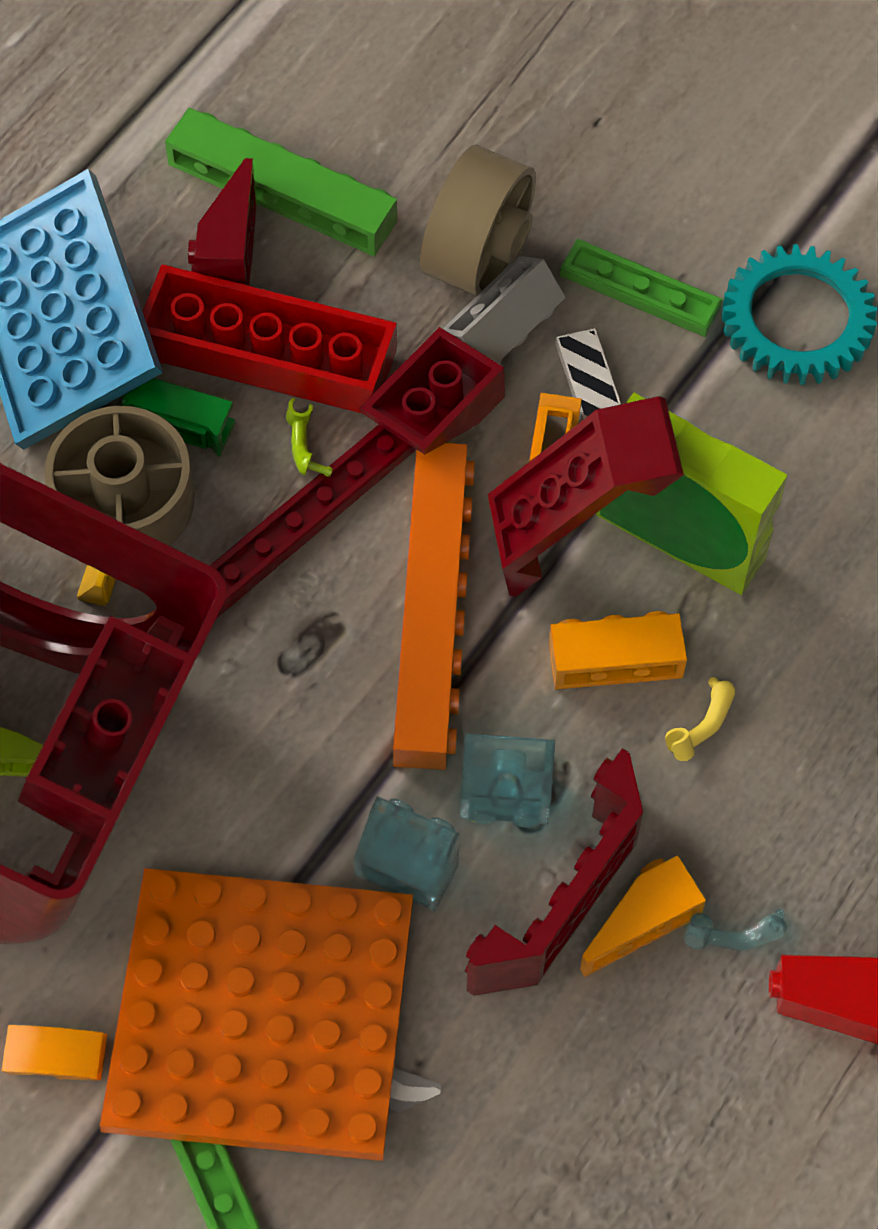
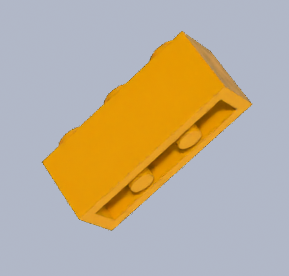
[548,611,687,690]

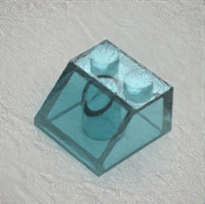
[460,733,555,828]

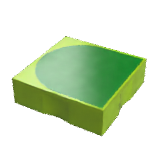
[596,392,788,596]

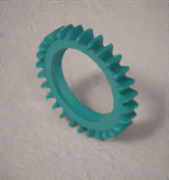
[721,244,878,386]

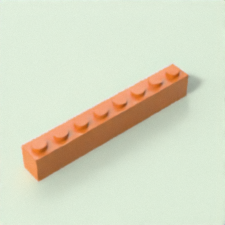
[393,443,475,770]

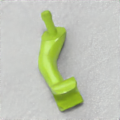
[286,398,333,477]

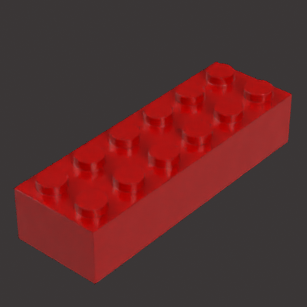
[142,264,397,413]

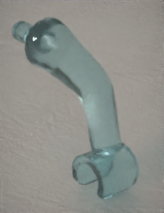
[684,909,787,951]

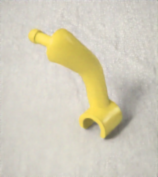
[665,677,735,761]

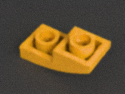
[2,1025,107,1081]

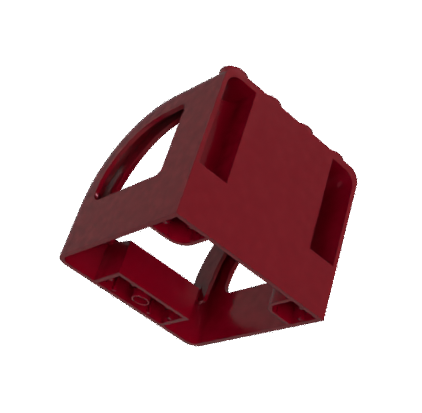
[0,463,227,944]

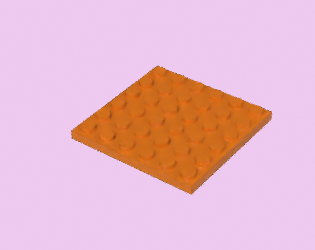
[100,868,413,1161]

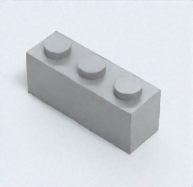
[442,256,566,365]

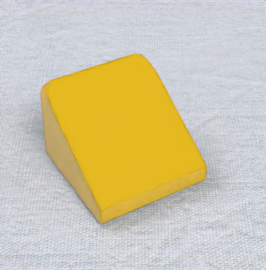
[77,565,116,606]

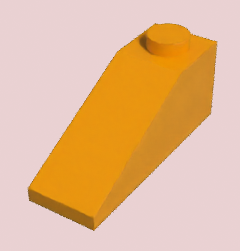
[580,855,706,977]

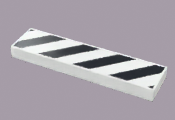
[555,328,621,421]

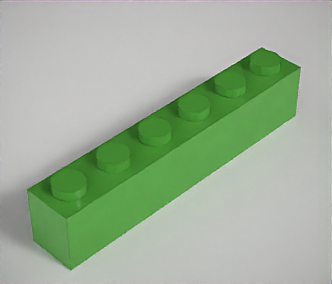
[165,107,397,257]

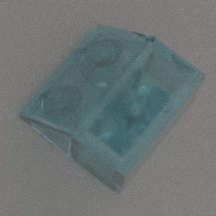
[354,796,460,911]

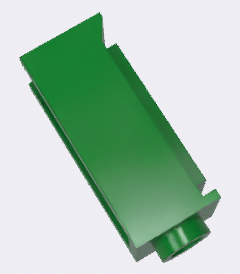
[121,378,235,457]

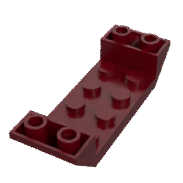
[487,396,684,597]
[465,748,643,996]

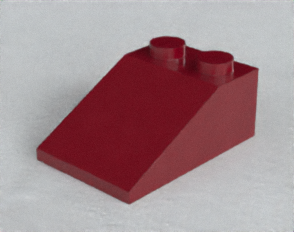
[188,158,257,286]
[360,327,505,455]

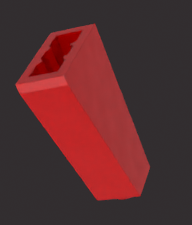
[768,955,878,1044]

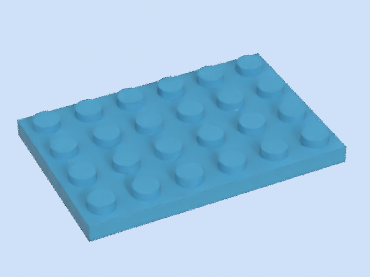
[0,169,163,450]

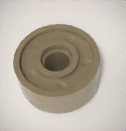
[420,145,536,296]
[45,406,195,546]

